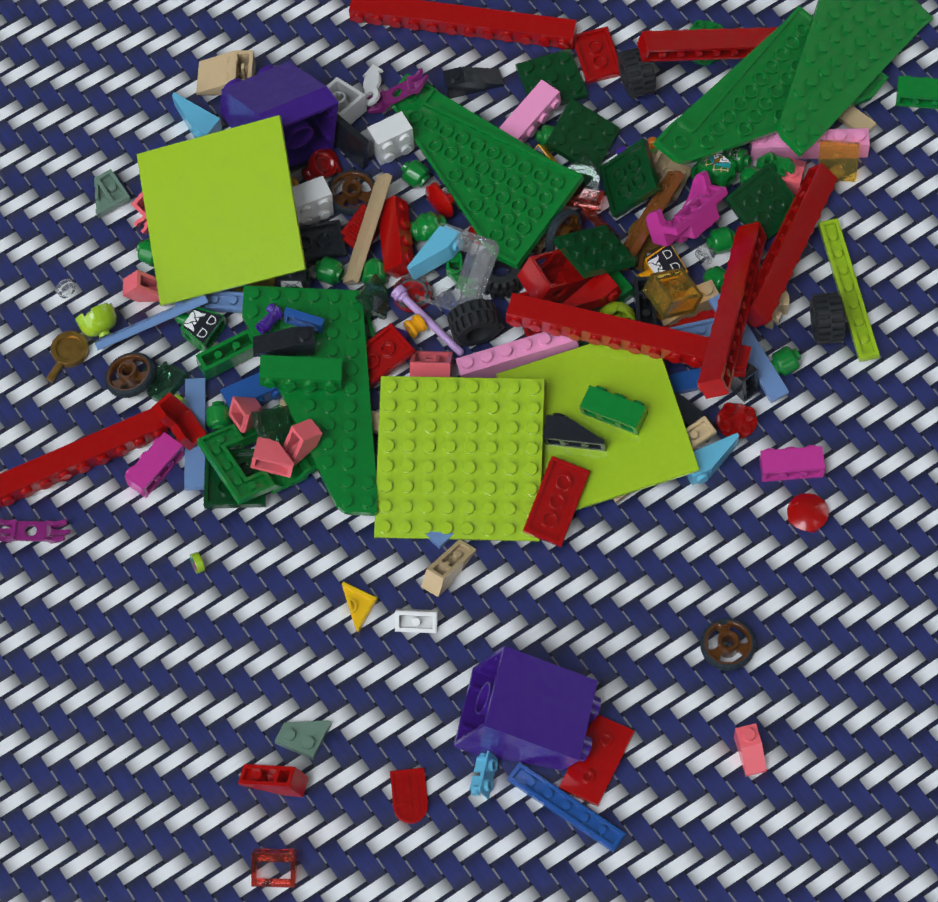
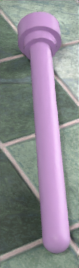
[391,284,464,356]

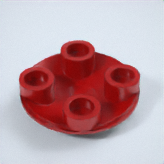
[425,182,455,218]
[716,403,757,439]
[787,493,829,533]

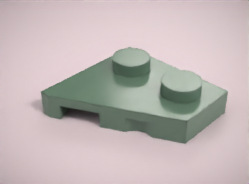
[94,169,131,218]
[275,720,332,760]

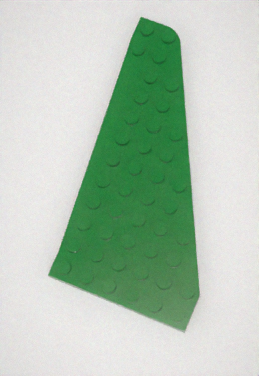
[777,0,933,157]
[653,5,889,165]
[391,73,584,269]
[242,285,377,516]

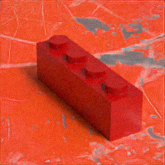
[378,195,414,279]

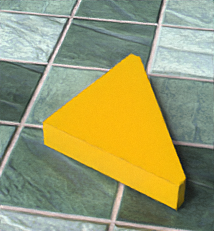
[342,582,377,632]

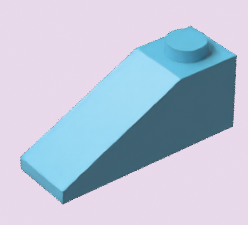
[172,92,222,138]
[407,223,465,280]
[687,433,739,485]

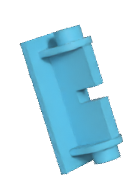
[469,751,498,799]

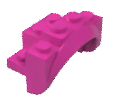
[646,171,728,246]

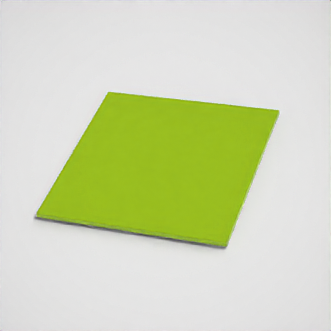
[137,115,306,306]
[496,344,700,511]
[374,376,545,542]

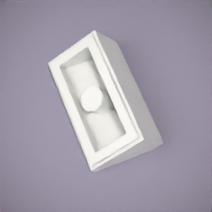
[395,609,438,633]

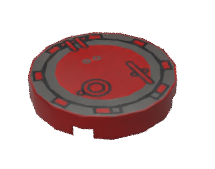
[393,275,432,313]

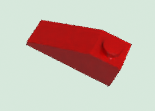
[562,273,622,310]
[238,764,309,797]

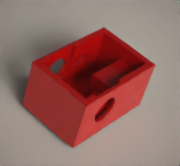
[517,249,594,302]

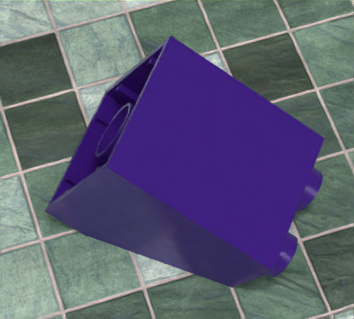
[221,61,338,169]
[453,646,601,770]

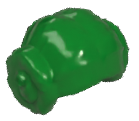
[410,211,448,243]

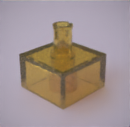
[642,268,703,320]

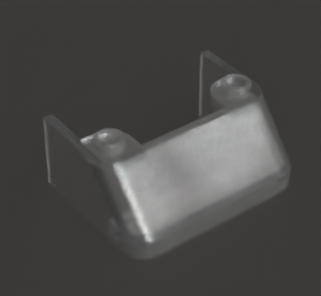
[414,222,499,311]

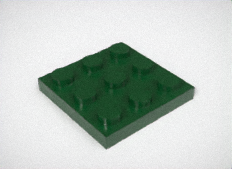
[515,48,588,106]
[544,98,620,176]
[599,138,661,218]
[724,162,795,241]
[554,225,636,279]
[203,449,266,509]

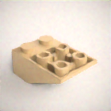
[196,50,256,95]

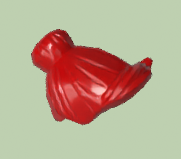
[301,148,342,181]

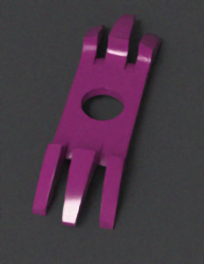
[367,68,428,113]
[0,519,71,544]

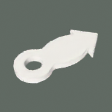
[363,64,384,107]

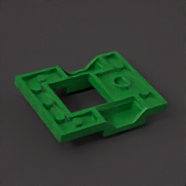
[197,404,318,505]

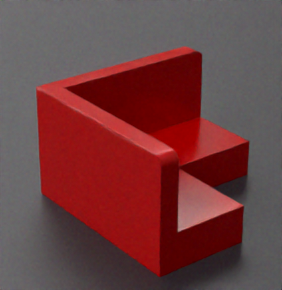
[152,392,207,450]

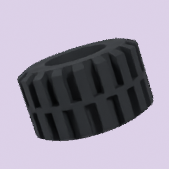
[618,47,656,99]
[476,249,525,300]
[810,292,845,345]
[447,299,502,346]

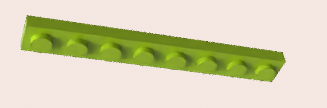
[818,218,880,362]

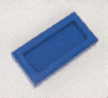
[284,307,324,334]

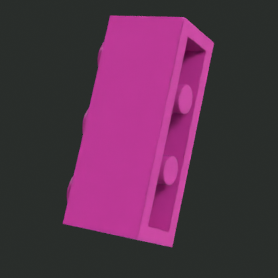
[125,432,185,498]
[759,445,825,482]

